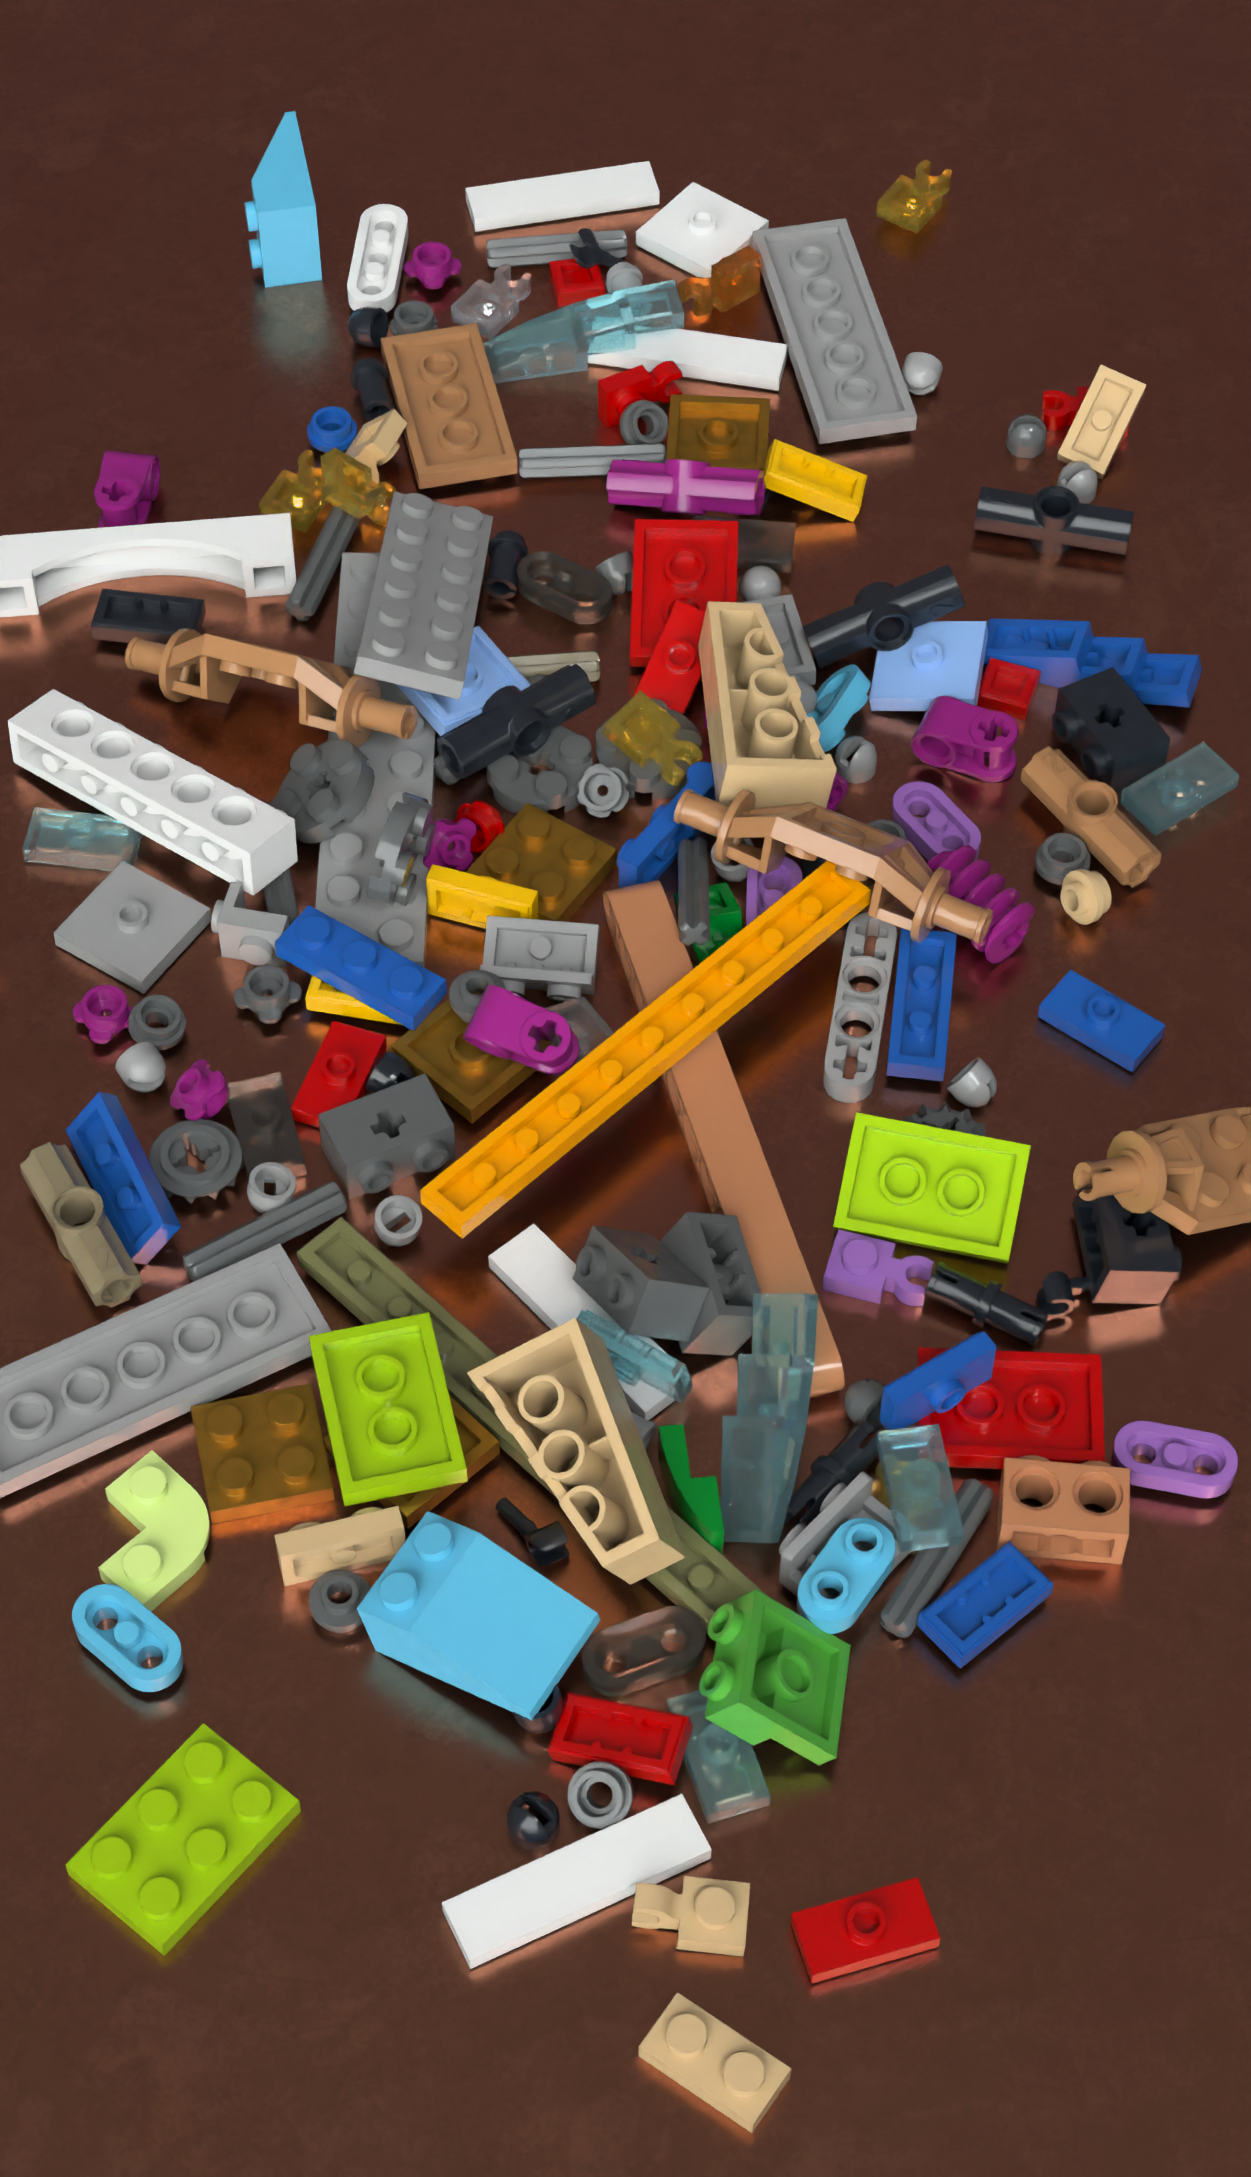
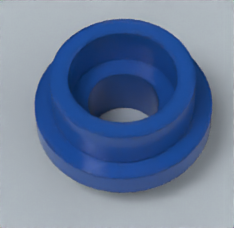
[307,406,357,453]

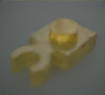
[877,160,952,233]
[321,448,397,526]
[259,450,337,533]
[602,690,703,786]

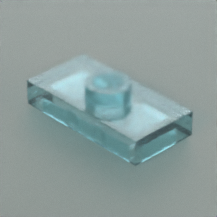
[1120,742,1239,836]
[22,807,143,871]
[577,1310,693,1403]
[876,1424,964,1552]
[666,1690,771,1824]

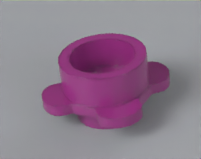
[404,242,461,289]
[423,818,476,871]
[73,985,133,1044]
[170,1059,229,1121]

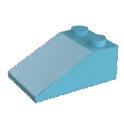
[244,111,322,288]
[357,1511,600,1721]

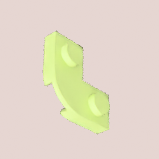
[98,1450,210,1611]

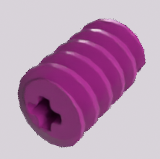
[927,845,1035,964]

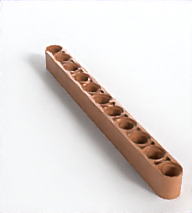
[603,880,845,1404]

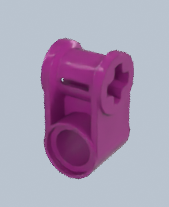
[94,450,160,528]
[911,696,1018,782]
[463,985,580,1076]

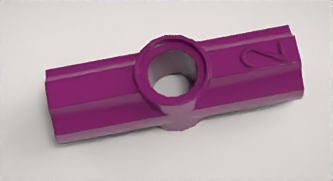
[606,459,766,516]

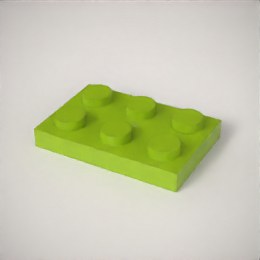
[833,1112,1031,1264]
[309,1312,468,1507]
[65,1723,301,1956]

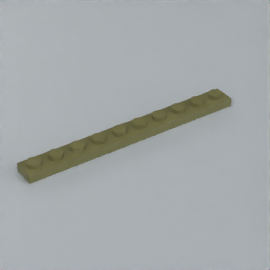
[297,1217,768,1634]

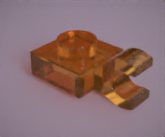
[678,245,761,317]

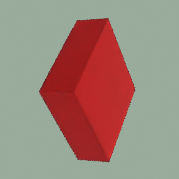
[549,258,605,307]
[977,658,1041,720]

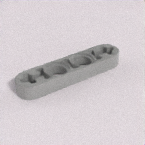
[823,912,897,1103]

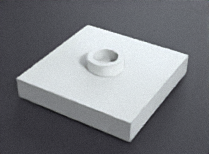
[636,182,769,284]

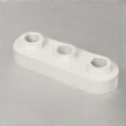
[347,204,409,312]

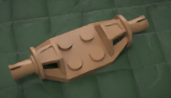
[125,628,418,747]
[674,789,994,944]
[1073,1107,1251,1235]

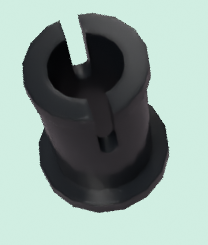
[350,358,395,421]
[484,530,528,599]

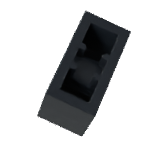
[1052,667,1170,793]
[1072,1186,1182,1304]

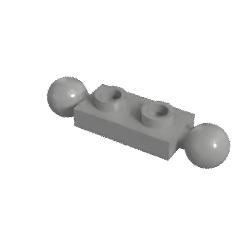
[740,566,817,714]

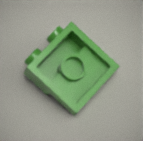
[699,1589,851,1765]

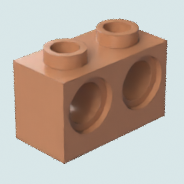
[996,1455,1130,1565]

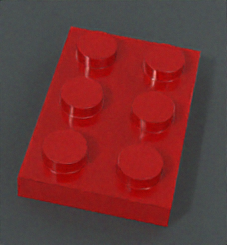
[630,519,738,667]
[916,1347,1105,1469]

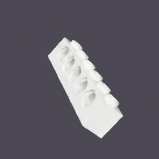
[7,689,298,896]

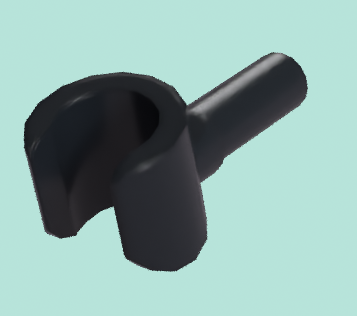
[569,228,625,268]
[1037,1271,1090,1317]
[496,1498,570,1566]

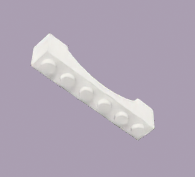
[0,513,297,618]

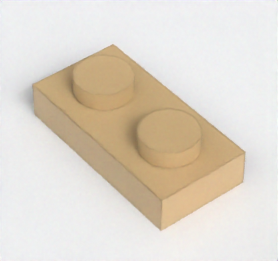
[1057,365,1147,479]
[274,1506,405,1586]
[639,1992,791,2133]

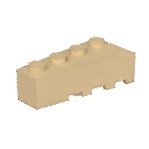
[698,601,837,808]
[467,1317,686,1585]

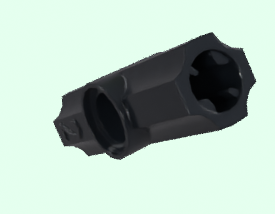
[974,486,1134,555]
[802,564,965,668]
[437,664,596,779]

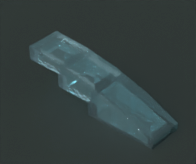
[483,280,684,383]
[720,1293,818,1543]

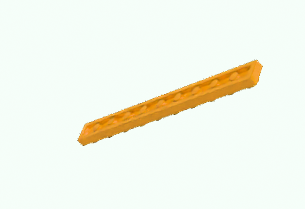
[420,860,871,1239]

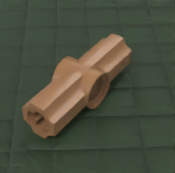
[1021,746,1161,888]

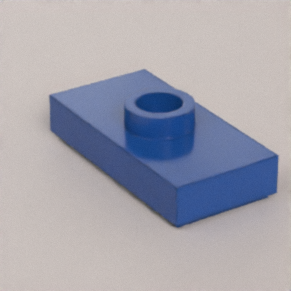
[1037,969,1165,1073]
[879,1331,997,1436]
[916,1541,1054,1669]

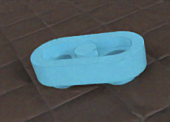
[807,664,871,752]
[797,1518,895,1634]
[72,1584,184,1692]

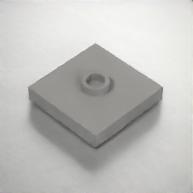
[53,861,212,994]

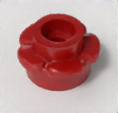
[454,800,505,853]

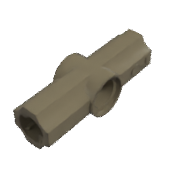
[20,1142,142,1308]

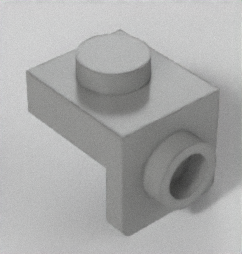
[211,882,289,967]

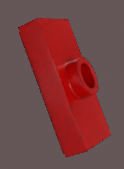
[634,600,705,716]
[290,1021,387,1128]
[548,1692,693,1785]
[790,1877,940,1984]

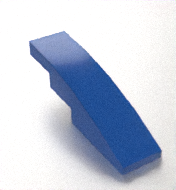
[984,618,1202,707]

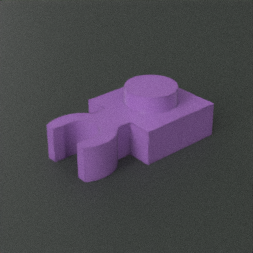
[822,1229,934,1306]

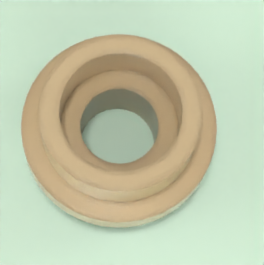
[1060,869,1111,925]

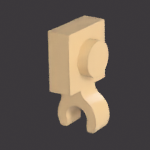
[336,409,408,498]
[631,1876,750,1957]

